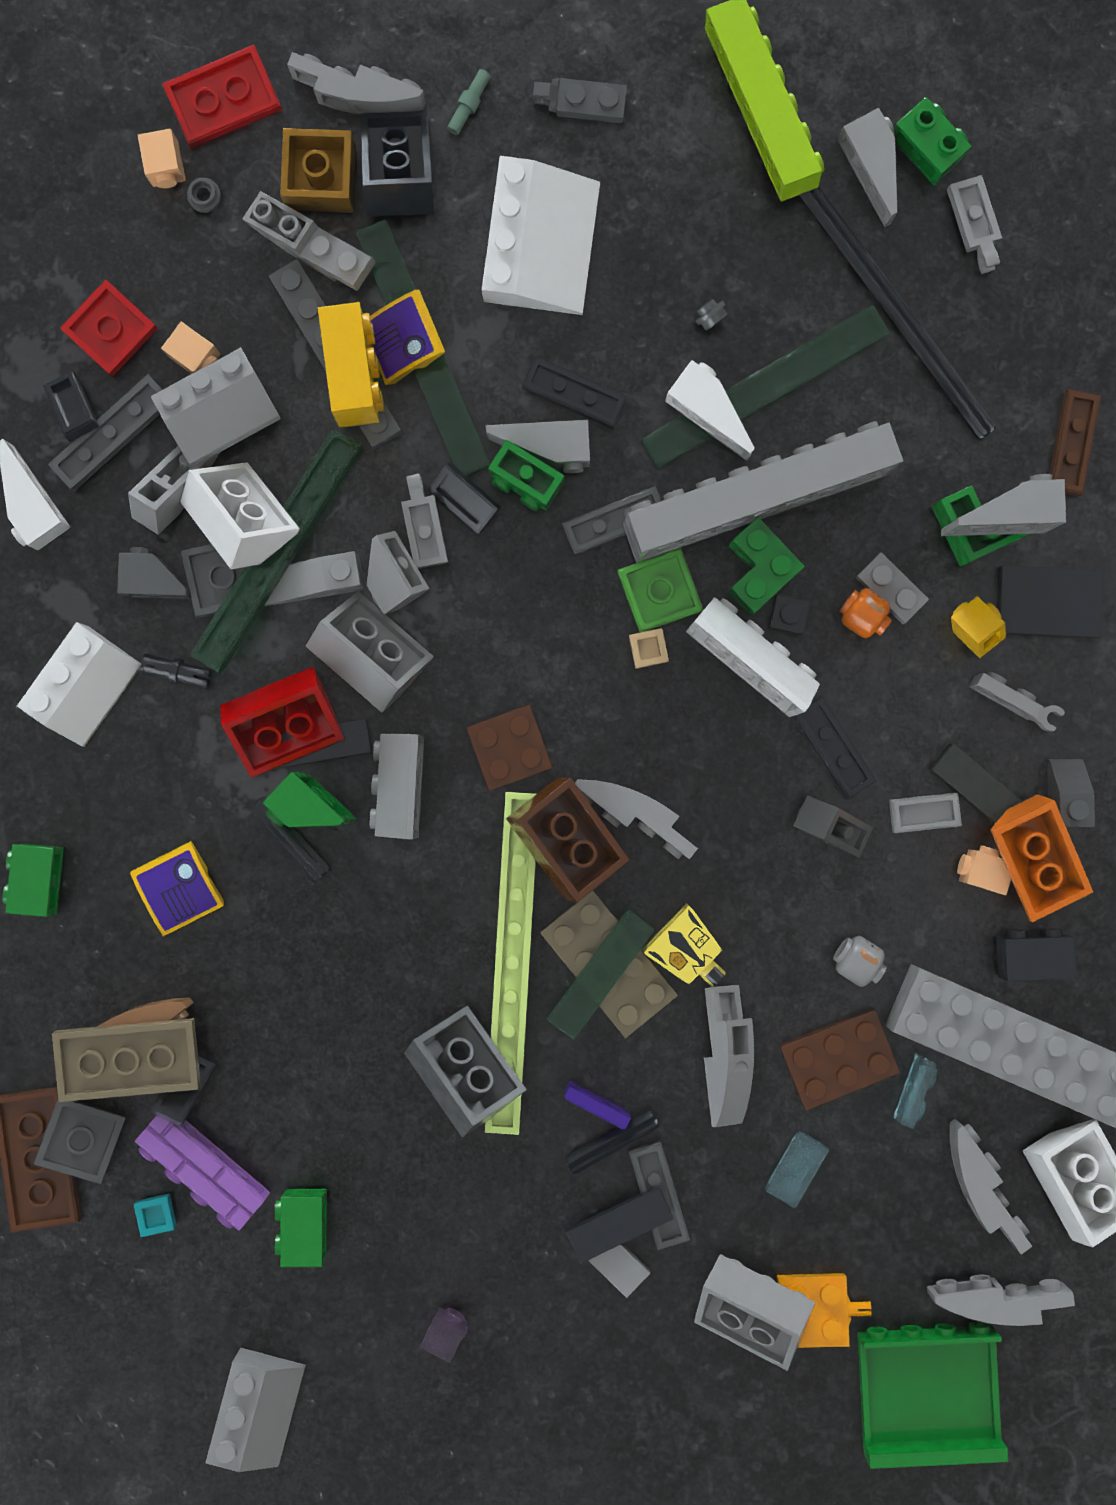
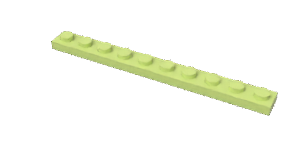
[485,792,536,1135]

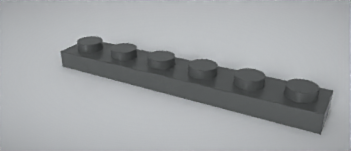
[269,259,402,450]

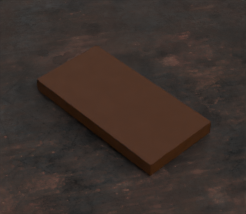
[0,1086,82,1233]

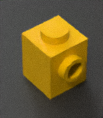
[951,596,1006,658]

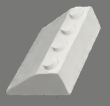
[482,156,600,315]
[686,597,820,717]

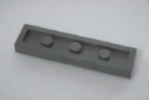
[48,374,163,492]

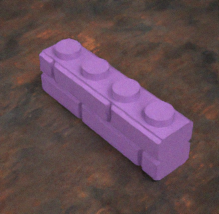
[135,1115,271,1231]

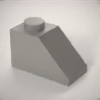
[366,531,429,614]

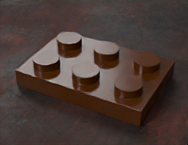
[779,1008,900,1110]

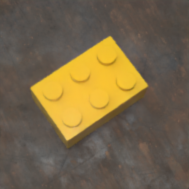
[318,302,384,428]

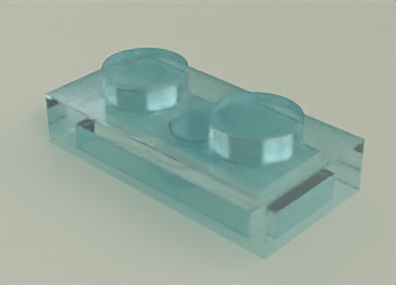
[894,1054,937,1129]
[765,1130,829,1209]

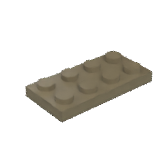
[540,890,678,1039]
[52,1018,201,1102]

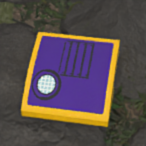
[369,290,445,385]
[130,841,224,936]

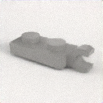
[947,175,1002,274]
[401,474,449,569]
[969,671,1065,732]

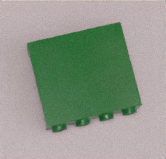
[857,1321,1008,1469]

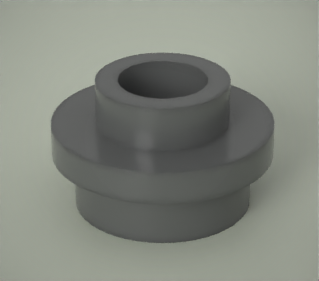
[187,178,221,213]
[695,299,728,330]

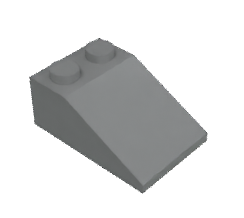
[941,474,1066,536]

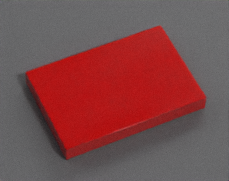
[162,44,282,149]

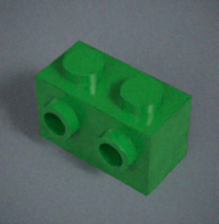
[894,97,972,186]
[488,439,565,512]
[2,843,64,917]
[275,1189,327,1267]

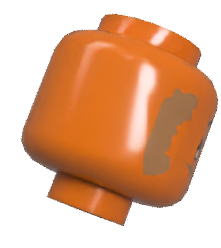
[839,588,892,639]

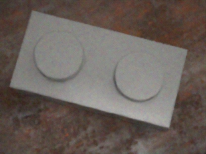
[855,552,929,624]

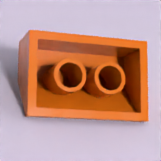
[990,794,1093,922]

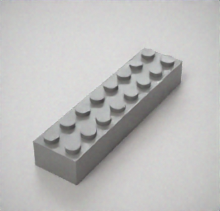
[623,421,903,563]
[885,964,1116,1128]

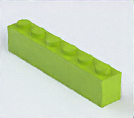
[705,0,824,202]

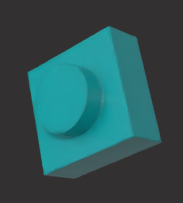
[133,1193,177,1237]

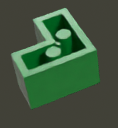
[932,485,1029,567]
[728,517,805,617]

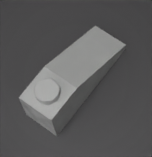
[837,108,897,227]
[486,420,590,473]
[128,446,220,535]
[260,551,365,606]

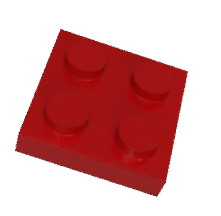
[60,279,158,377]

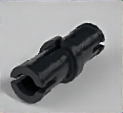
[140,653,213,690]

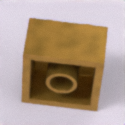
[280,128,356,213]

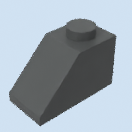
[117,547,191,599]
[1047,759,1095,827]
[793,795,874,858]

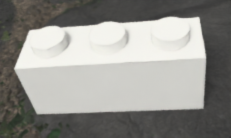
[180,462,300,569]
[17,622,143,747]
[1023,1119,1116,1248]

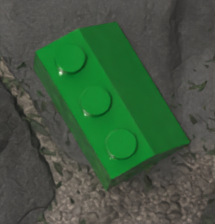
[263,772,357,827]

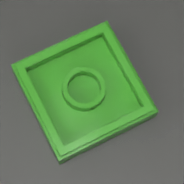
[617,547,703,633]

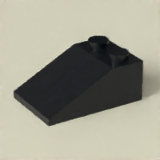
[360,111,434,217]

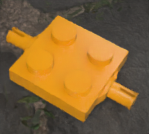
[777,1273,872,1348]

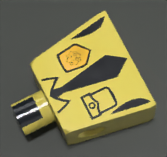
[642,903,726,987]

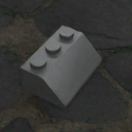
[404,1006,527,1138]

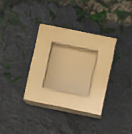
[628,628,669,669]

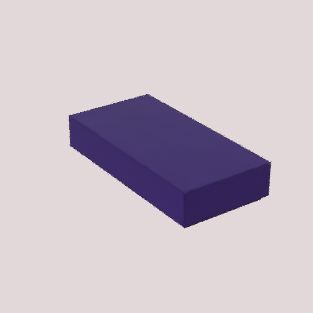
[564,1081,631,1129]

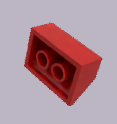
[220,666,344,778]

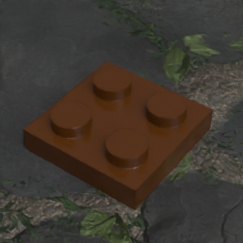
[466,705,552,791]

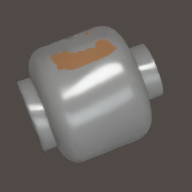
[833,936,887,987]

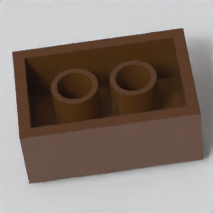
[506,777,629,903]

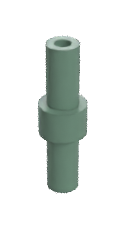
[447,69,491,135]

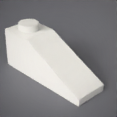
[665,360,754,461]
[0,439,71,550]

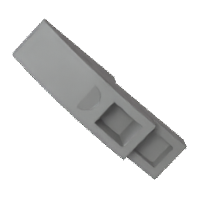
[287,52,426,114]
[243,191,375,291]
[575,779,698,859]
[704,985,754,1127]
[949,1119,1032,1255]
[927,1274,1075,1326]

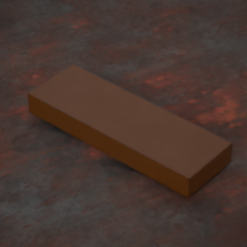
[1050,389,1101,496]

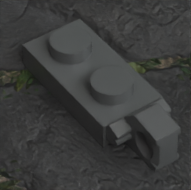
[533,78,627,123]

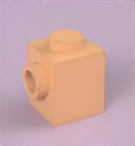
[957,845,1011,895]

